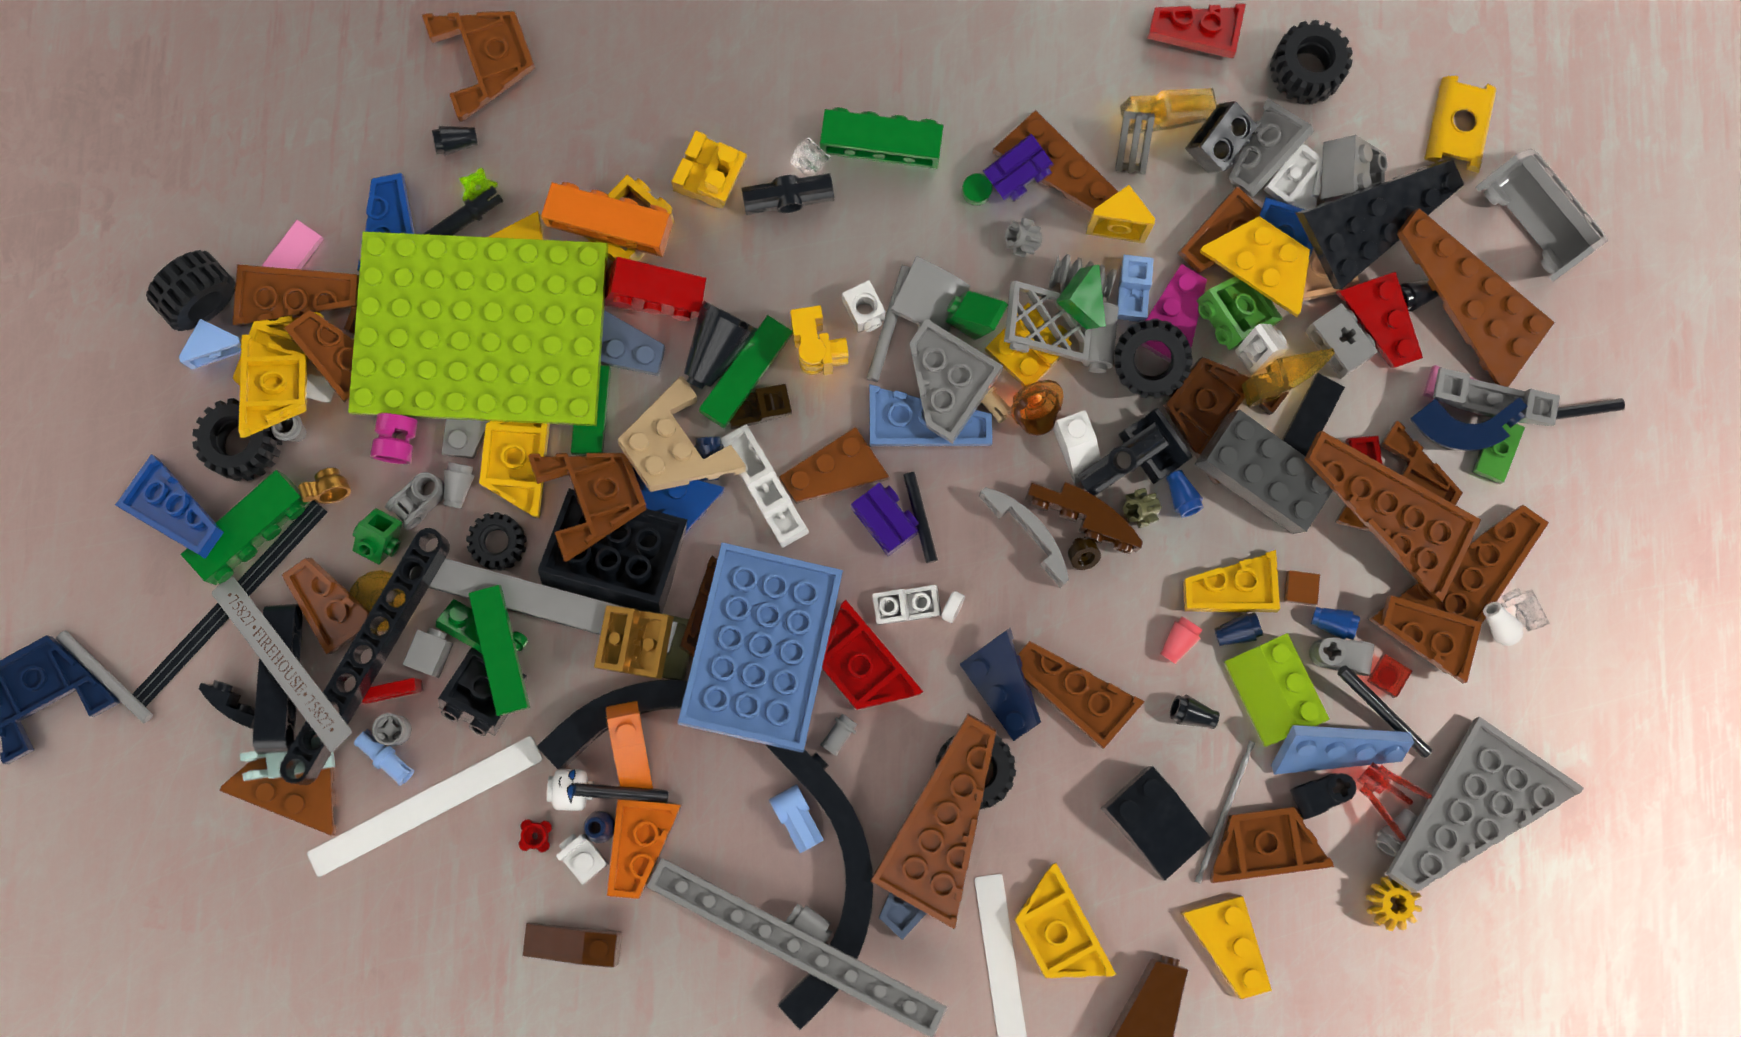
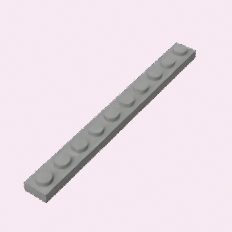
[647,858,948,1037]

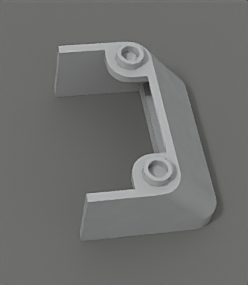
[1475,149,1608,282]

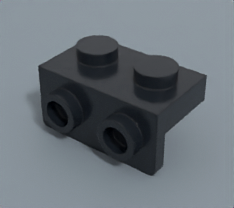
[1118,408,1193,485]

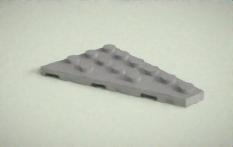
[1386,717,1584,893]

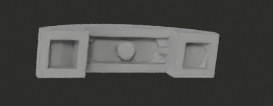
[1433,367,1560,426]
[979,487,1069,588]

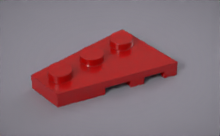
[1147,3,1246,59]

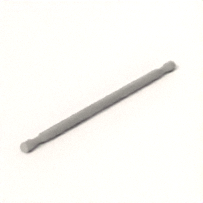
[1195,741,1255,884]

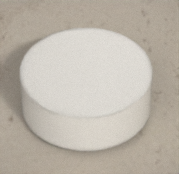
[941,591,965,624]

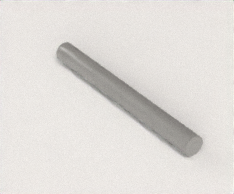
[867,265,911,382]
[56,631,153,723]

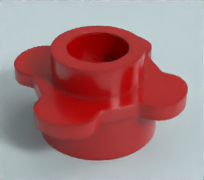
[518,819,552,852]

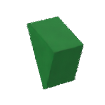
[1056,265,1106,330]

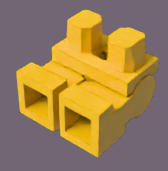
[671,130,747,208]
[790,305,849,375]

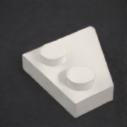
[1264,143,1323,210]

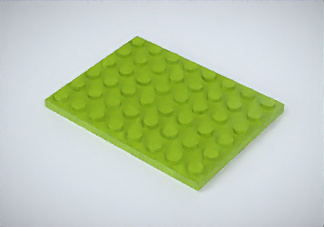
[348,231,608,426]

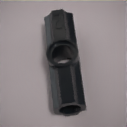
[741,173,834,215]
[1078,422,1171,496]

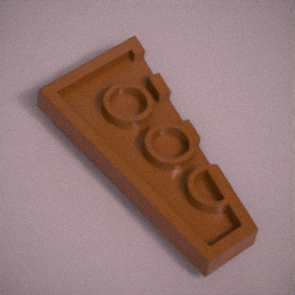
[992,110,1118,213]

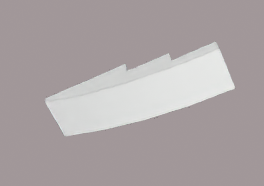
[720,424,809,548]

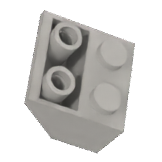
[1321,135,1387,202]

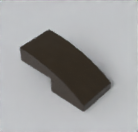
[729,384,792,429]

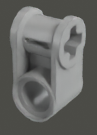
[385,472,444,530]
[1309,637,1374,676]

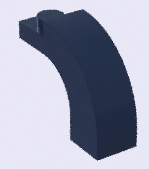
[1410,397,1528,451]

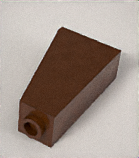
[1108,955,1188,1037]

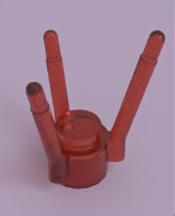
[1357,762,1432,841]

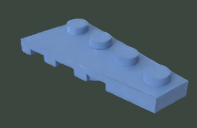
[869,384,992,446]
[1271,725,1414,775]

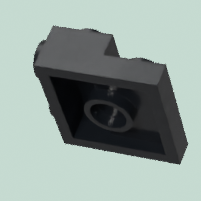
[438,647,527,736]

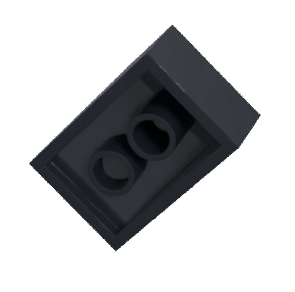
[1101,766,1211,881]

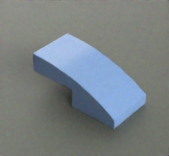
[1117,254,1154,322]

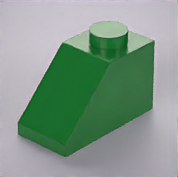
[945,291,1009,340]

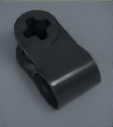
[1290,773,1356,820]

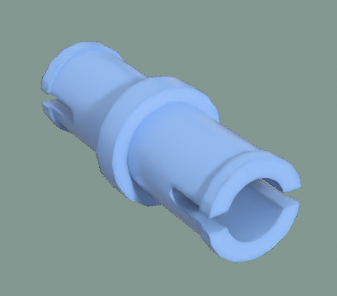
[354,729,414,786]

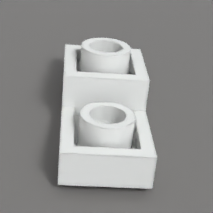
[872,585,942,625]

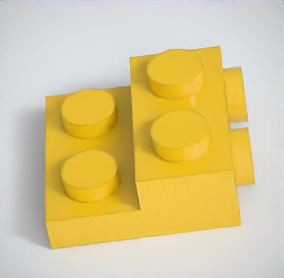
[985,302,1072,391]

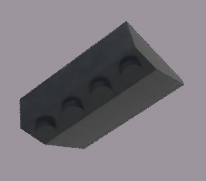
[537,488,688,614]

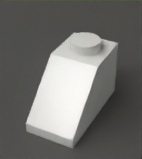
[1053,410,1101,484]

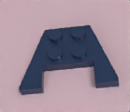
[0,635,120,764]

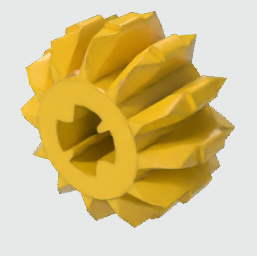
[1365,876,1423,931]

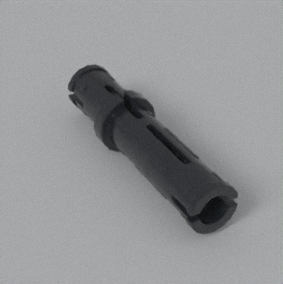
[423,185,504,236]

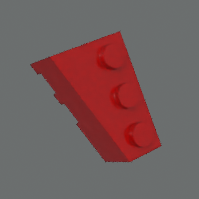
[604,256,707,321]

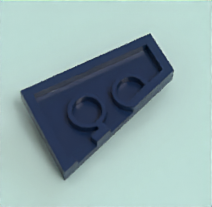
[960,628,1041,741]

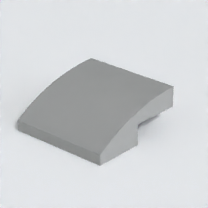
[891,256,970,332]

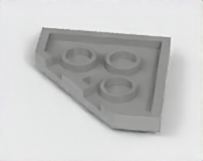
[909,319,1003,444]

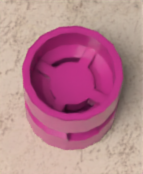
[370,413,418,464]

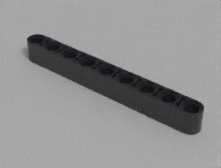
[280,528,450,786]

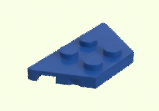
[631,464,725,536]

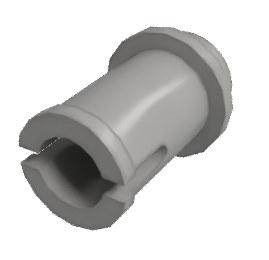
[820,714,858,756]

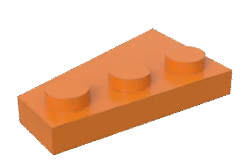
[607,799,682,899]

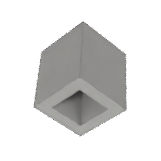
[402,627,453,678]

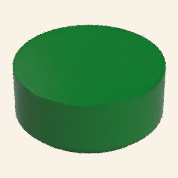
[962,173,992,205]

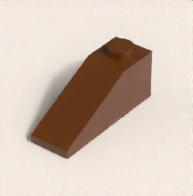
[522,923,622,968]

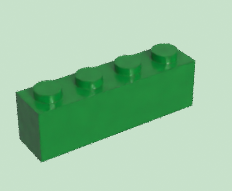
[820,107,944,169]
[180,470,309,585]

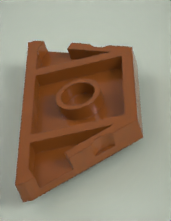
[219,758,337,836]
[1210,807,1334,883]

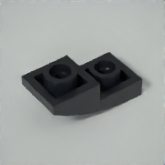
[199,680,255,729]

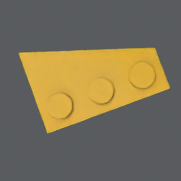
[1183,550,1280,613]

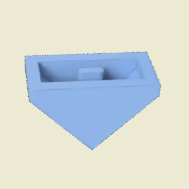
[179,319,241,369]

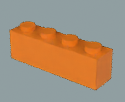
[541,182,673,257]

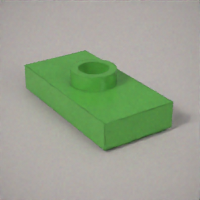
[1472,424,1525,484]

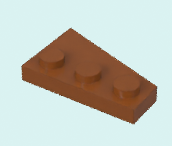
[284,310,354,402]
[779,427,890,504]
[282,558,370,654]

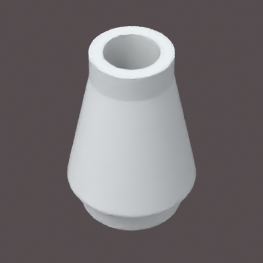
[1483,602,1523,646]

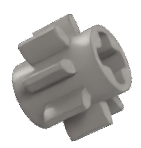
[1005,218,1042,257]

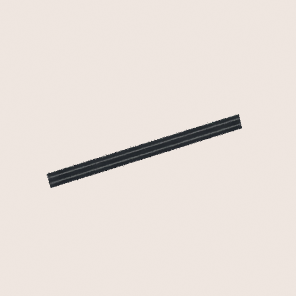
[133,500,328,707]

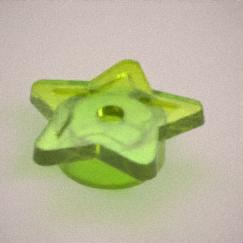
[460,168,498,202]

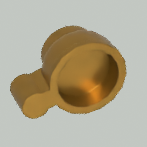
[298,468,351,504]

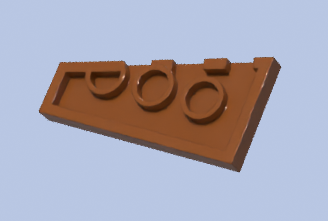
[233,264,359,326]
[1018,641,1145,749]

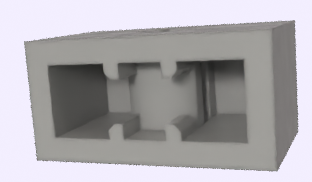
[1305,303,1378,379]

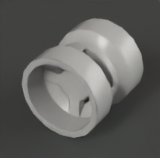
[372,713,412,746]

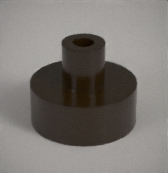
[1068,538,1101,570]

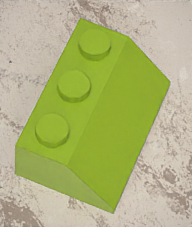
[1224,633,1330,747]

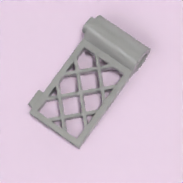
[1004,280,1119,373]

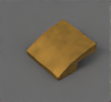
[594,605,674,679]

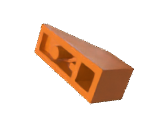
[606,701,653,789]

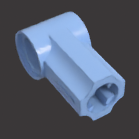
[769,784,824,853]

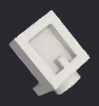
[556,834,609,885]

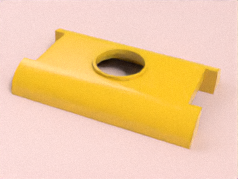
[1424,76,1497,173]

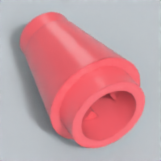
[1160,616,1202,664]

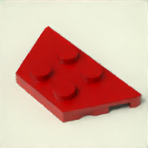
[822,600,923,710]

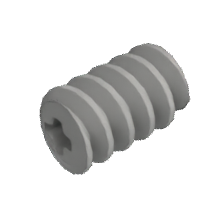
[1049,254,1117,302]

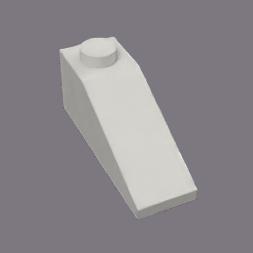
[1235,324,1288,375]

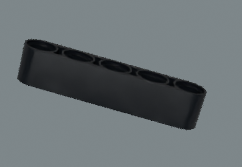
[253,604,303,754]

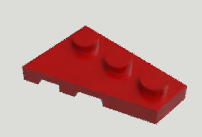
[1336,272,1423,368]

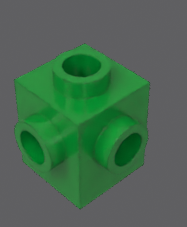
[352,508,403,565]

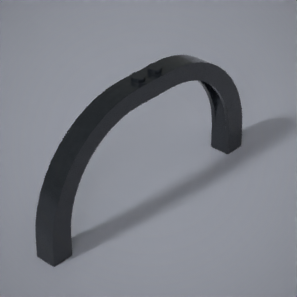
[536,680,873,1030]

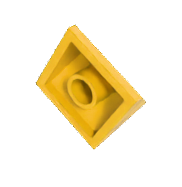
[1086,185,1155,243]

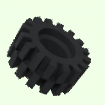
[466,512,527,571]

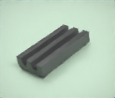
[1115,111,1155,174]

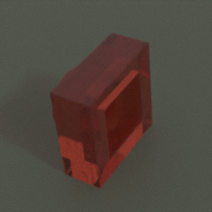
[1367,654,1412,698]

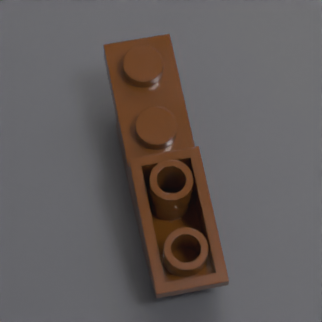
[1025,482,1143,554]

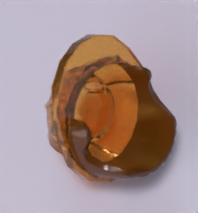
[1011,380,1064,436]

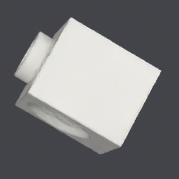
[842,280,885,332]

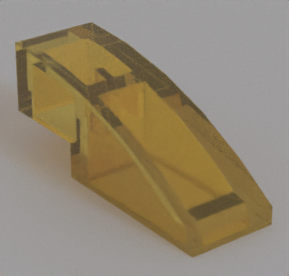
[1120,88,1217,134]
[1242,348,1335,407]

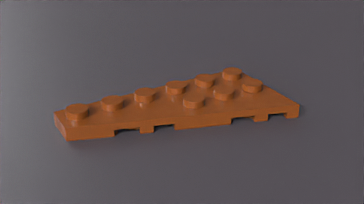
[1397,208,1555,387]
[871,714,996,929]

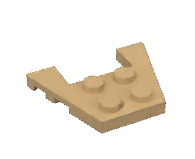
[618,376,746,492]

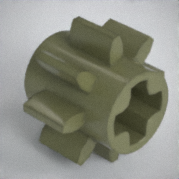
[1122,488,1162,528]

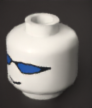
[547,769,594,811]

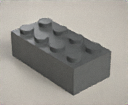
[1195,409,1333,534]

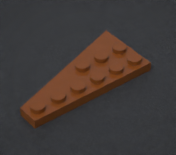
[1304,431,1481,602]
[1368,505,1549,674]

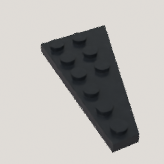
[1296,159,1464,289]

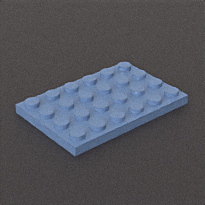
[678,542,843,753]

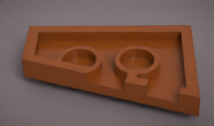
[1177,186,1262,274]
[1380,595,1482,684]

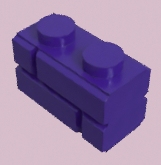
[983,134,1054,202]
[851,483,919,556]

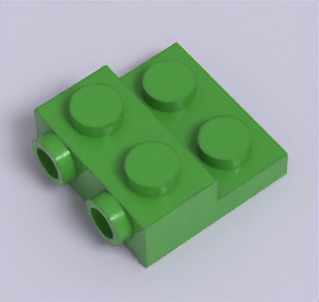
[1196,277,1283,351]

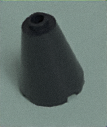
[684,301,758,390]

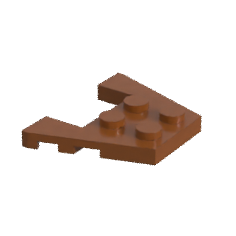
[422,11,536,122]
[1335,421,1463,532]
[528,453,646,562]

